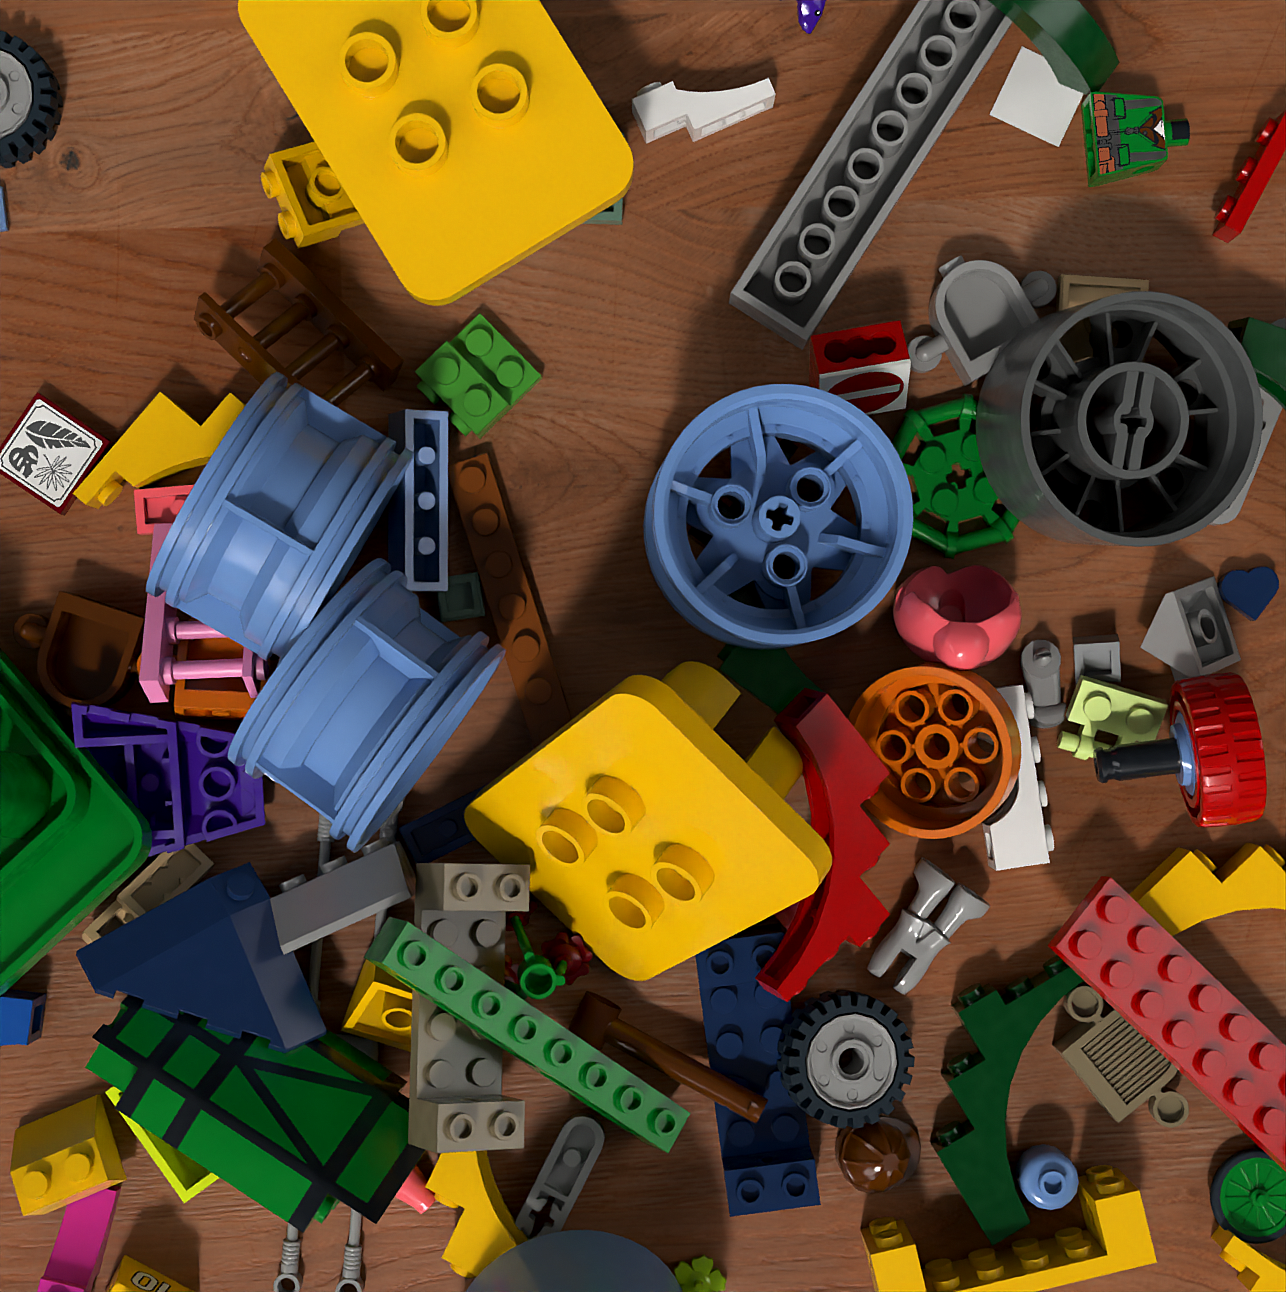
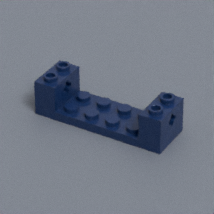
[695,923,821,1217]

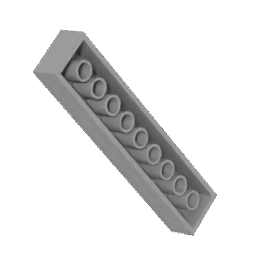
[729,0,1013,350]

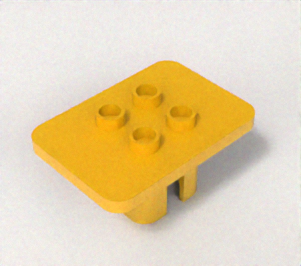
[238,0,634,306]
[464,661,832,981]

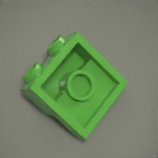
[415,313,542,439]

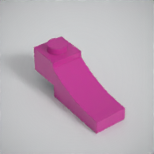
[37,1185,121,1292]

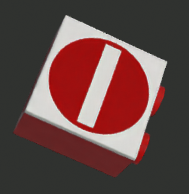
[809,320,911,415]

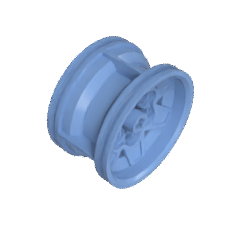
[146,372,415,667]
[228,558,506,853]

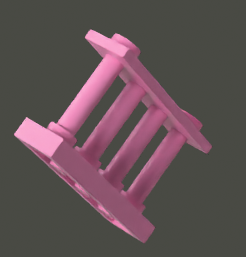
[139,523,269,703]

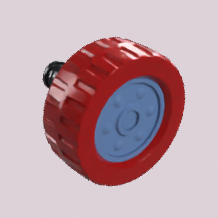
[1093,672,1267,828]

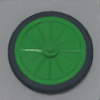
[1210,1148,1286,1244]

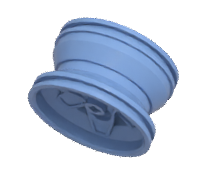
[643,384,913,650]

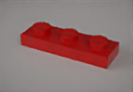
[1212,110,1286,243]

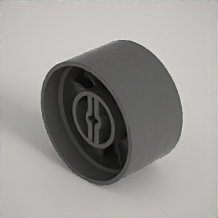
[976,291,1263,547]

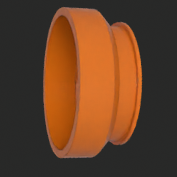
[848,661,1021,839]

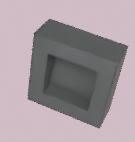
[1073,634,1121,684]

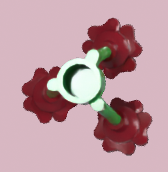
[504,891,593,1000]

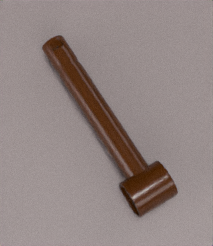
[567,991,768,1124]

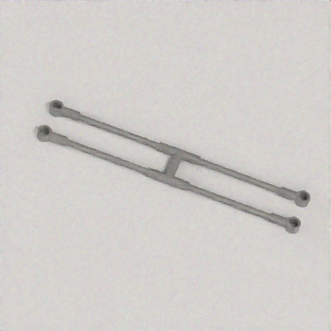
[273,798,405,1292]

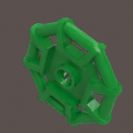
[891,393,1020,559]

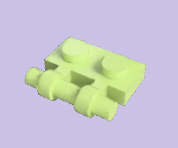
[1057,675,1168,760]

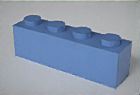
[388,409,448,592]

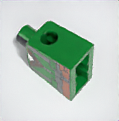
[1081,92,1190,187]

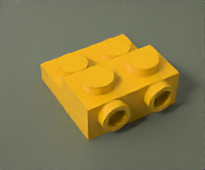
[261,141,365,249]

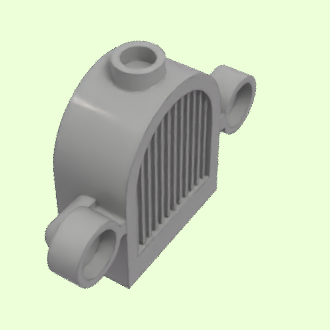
[907,255,1056,387]

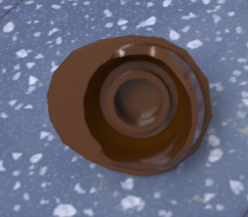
[835,1115,921,1194]

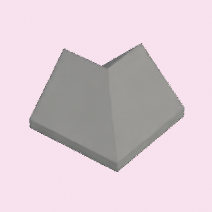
[1140,576,1241,681]

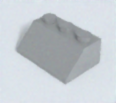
[270,837,416,955]

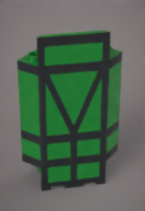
[85,995,426,1233]

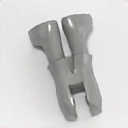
[867,857,991,995]

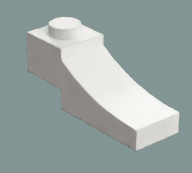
[632,78,776,144]

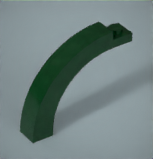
[988,0,1120,95]

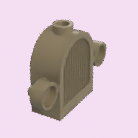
[1052,983,1189,1128]

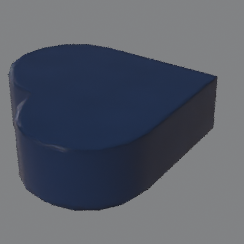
[1217,567,1279,621]

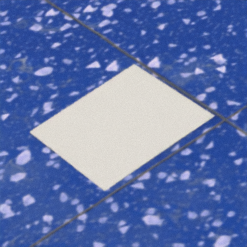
[990,46,1083,147]

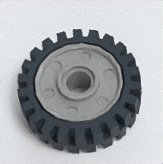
[0,31,63,168]
[777,990,915,1129]

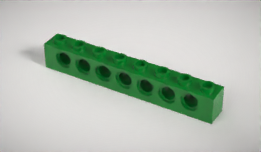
[364,917,691,1153]

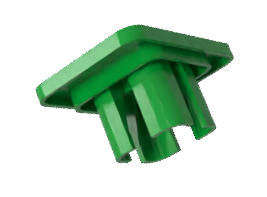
[0,648,152,995]

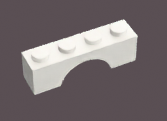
[963,685,1054,871]

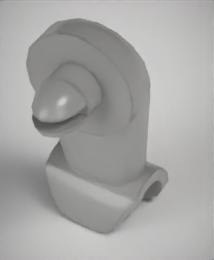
[1020,640,1066,729]

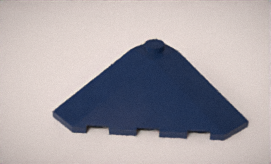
[76,862,327,1053]

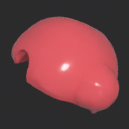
[893,565,1022,671]

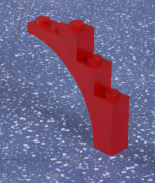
[755,688,890,1002]

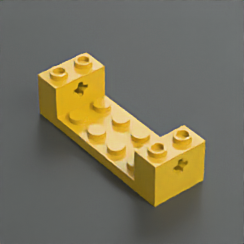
[860,1165,1157,1292]

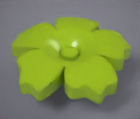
[674,1255,727,1292]

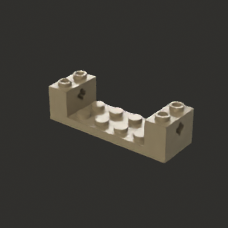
[408,863,530,1153]

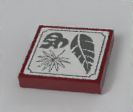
[0,392,114,516]

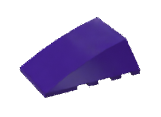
[71,701,266,857]

